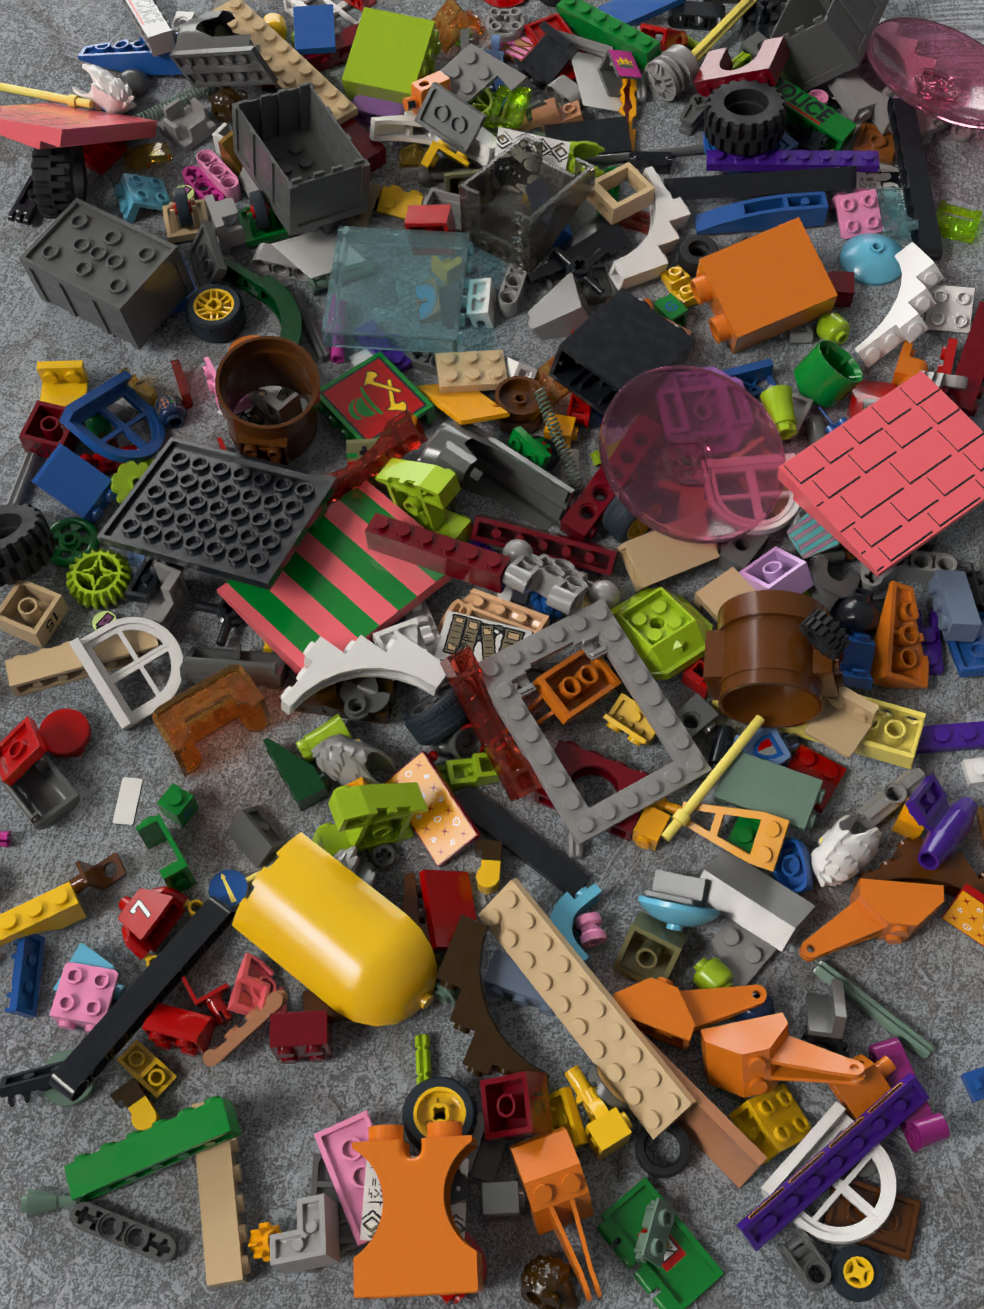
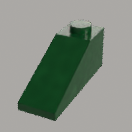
[263,738,329,811]

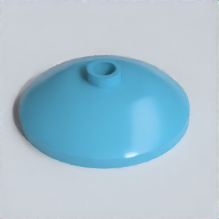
[840,233,902,286]
[638,894,720,932]

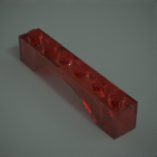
[320,409,428,506]
[440,646,542,802]

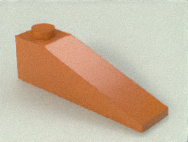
[870,581,929,689]

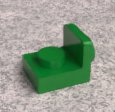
[728,816,761,853]

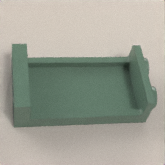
[714,752,826,834]

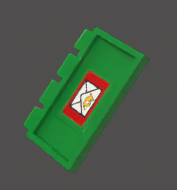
[596,1177,724,1309]

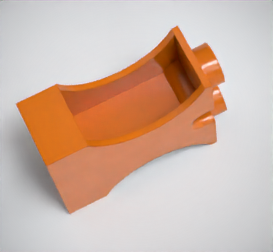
[352,1121,484,1299]

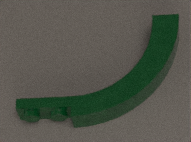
[224,259,302,347]

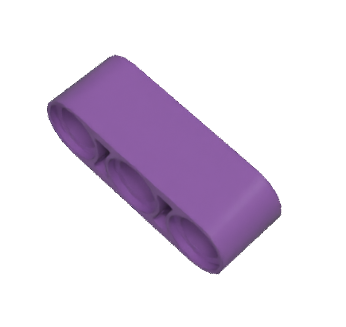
[352,95,406,126]

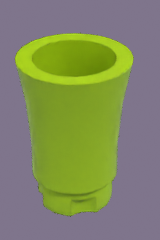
[760,385,797,440]
[296,713,352,763]

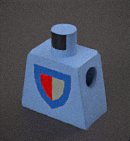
[732,728,799,767]

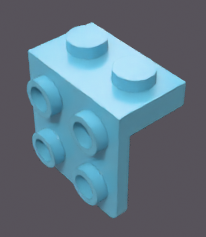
[114,173,171,223]

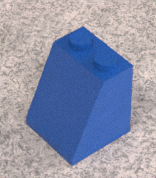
[31,443,118,525]

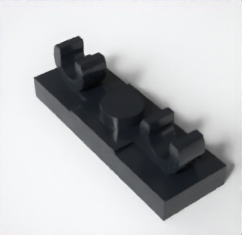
[0,1061,63,1107]

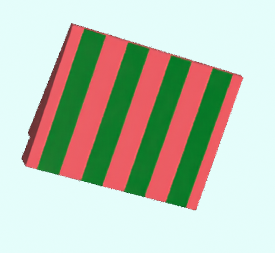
[217,480,453,675]

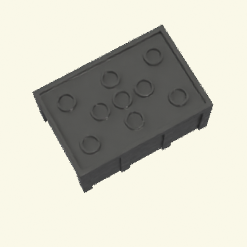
[770,0,889,92]
[232,82,370,236]
[19,198,195,350]

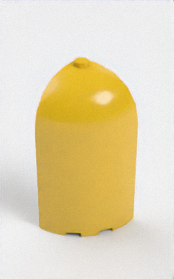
[232,832,437,1026]

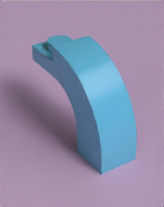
[550,883,602,965]

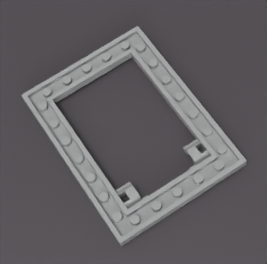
[471,599,712,846]

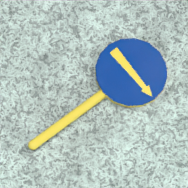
[208,865,271,908]

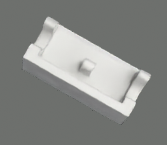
[466,278,497,329]

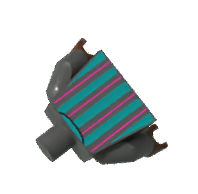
[781,507,856,564]

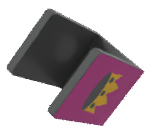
[597,49,642,98]

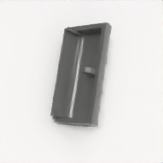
[180,643,289,689]
[0,730,80,830]

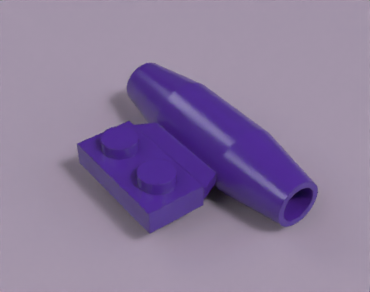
[905,774,978,870]

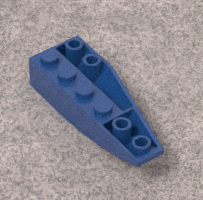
[694,191,829,235]

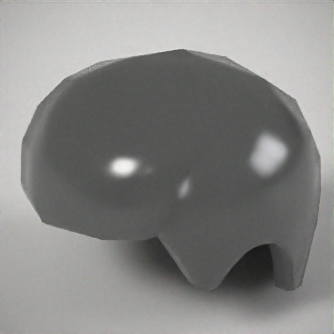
[119,68,150,98]

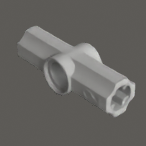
[856,766,926,829]

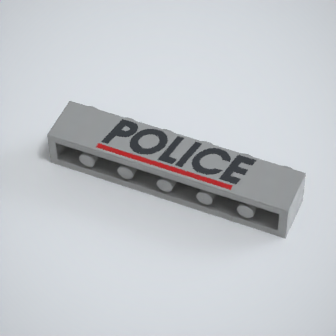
[123,0,177,57]

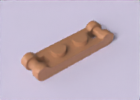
[203,990,289,1067]

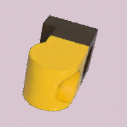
[475,839,502,894]
[109,1078,161,1131]

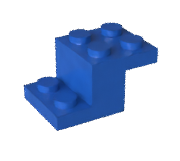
[840,627,875,690]

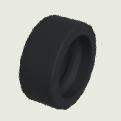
[635,1122,691,1179]

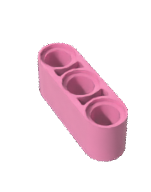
[196,149,242,203]

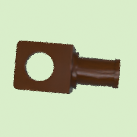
[62,853,127,894]

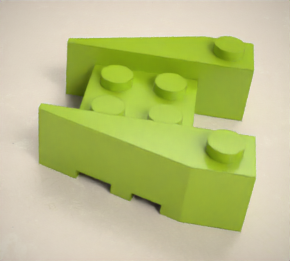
[375,458,473,543]
[312,782,428,856]

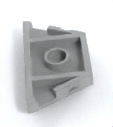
[710,919,777,987]

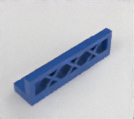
[697,358,776,414]

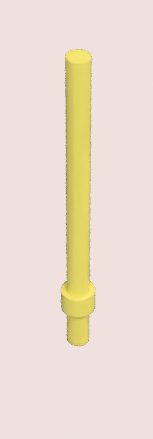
[0,82,94,109]
[661,715,765,841]

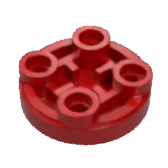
[39,708,91,758]

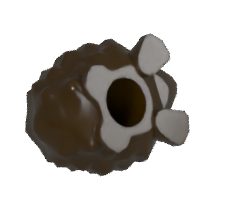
[208,86,248,124]
[520,1255,580,1309]

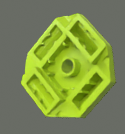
[610,587,713,680]

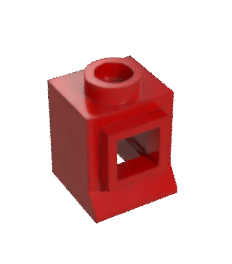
[681,658,709,700]

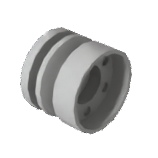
[644,44,699,102]

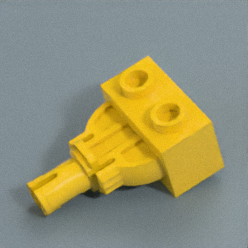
[564,1065,633,1161]

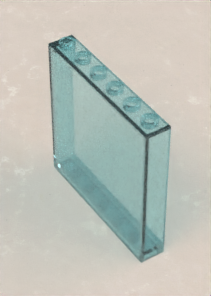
[321,226,474,353]

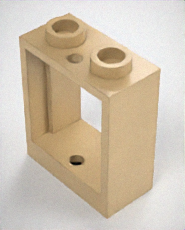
[586,162,655,225]

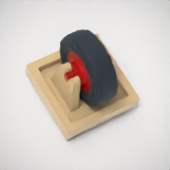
[162,187,209,243]

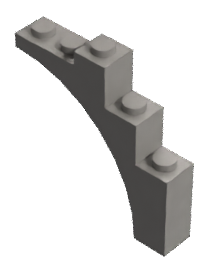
[828,69,967,145]

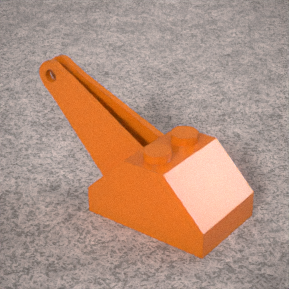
[488,646,622,752]
[799,878,944,962]
[613,977,767,1051]
[700,1012,865,1098]
[509,1126,602,1302]

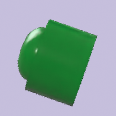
[794,340,863,408]

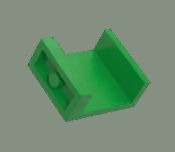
[135,814,197,892]

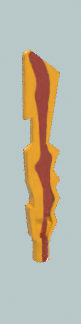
[618,79,637,151]

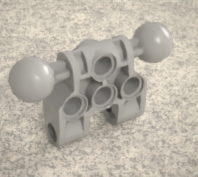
[502,539,620,616]

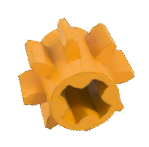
[248,1222,282,1262]

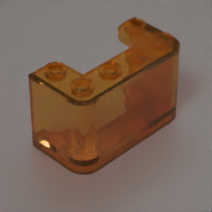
[152,664,273,777]

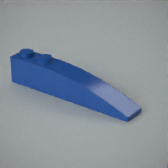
[78,32,183,77]

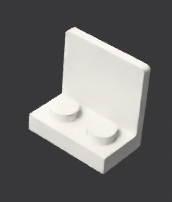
[924,285,975,333]

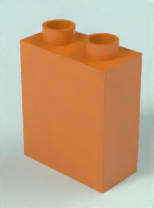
[690,217,838,354]

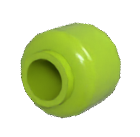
[816,313,850,345]
[692,957,734,989]

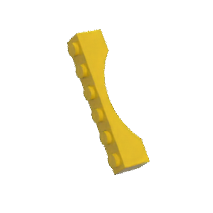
[0,882,86,947]

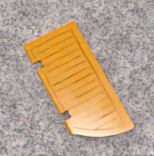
[416,384,510,425]

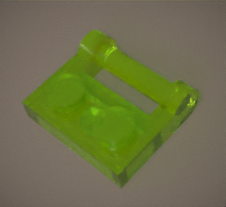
[485,85,532,129]
[936,200,983,245]

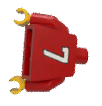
[118,886,203,967]

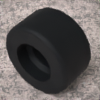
[678,235,718,277]

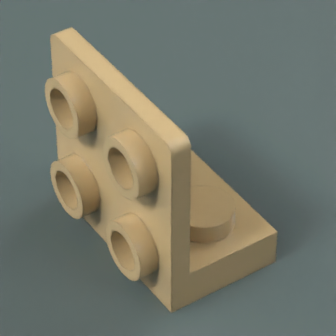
[804,686,880,759]

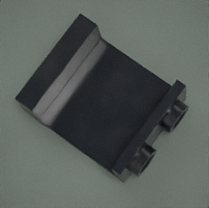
[513,21,578,89]

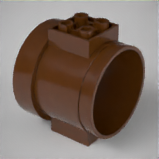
[215,336,320,466]
[703,590,844,728]

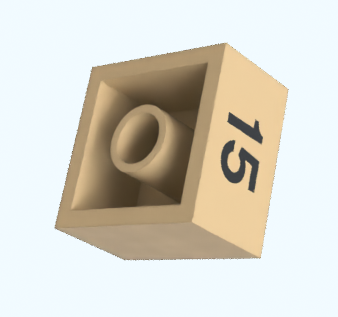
[0,579,69,648]

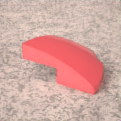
[227,952,287,1020]

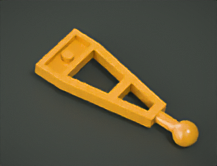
[651,797,791,872]

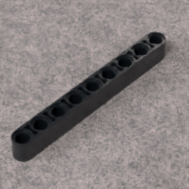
[887,96,943,261]
[663,166,857,200]
[49,896,236,1102]

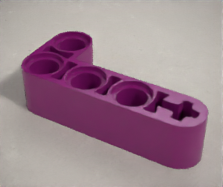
[868,1037,950,1153]

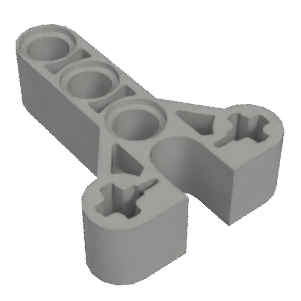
[857,551,957,597]

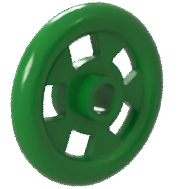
[49,517,99,567]

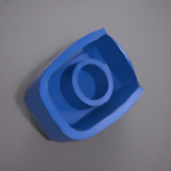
[772,838,814,895]

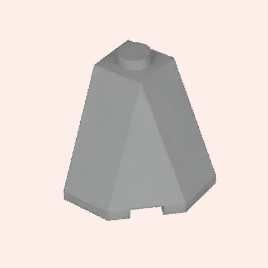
[528,273,593,341]

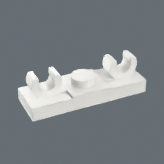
[404,600,440,655]

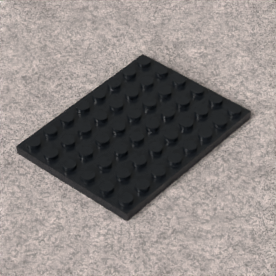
[97,437,338,590]

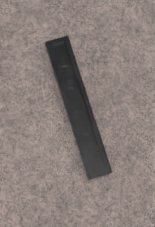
[456,785,590,899]

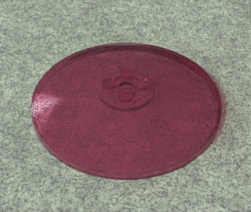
[866,17,984,130]
[599,365,786,544]

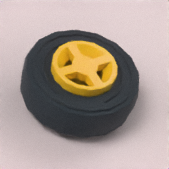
[830,1245,884,1303]

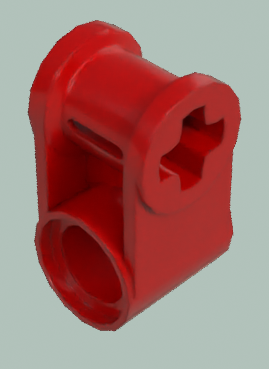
[566,393,591,428]

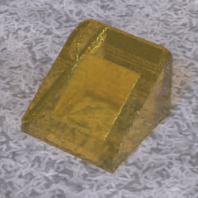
[399,143,425,168]

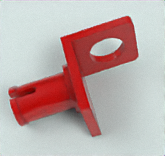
[181,976,233,1026]

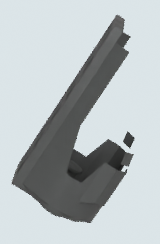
[169,10,279,87]
[416,421,575,531]

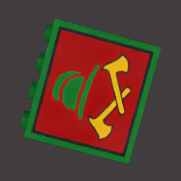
[317,351,436,442]

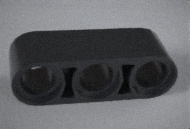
[668,1,726,31]

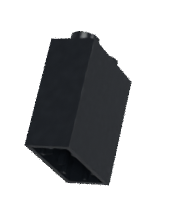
[548,288,696,429]

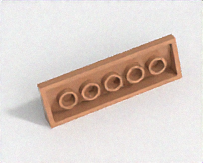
[639,1030,767,1189]

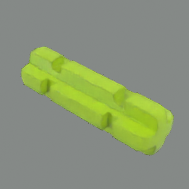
[415,1034,432,1084]

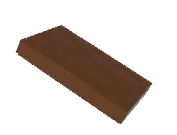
[823,1175,922,1262]

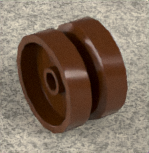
[494,376,545,434]

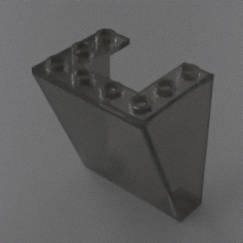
[459,133,595,274]

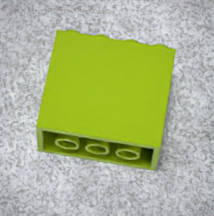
[341,7,442,111]

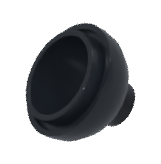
[834,588,882,632]

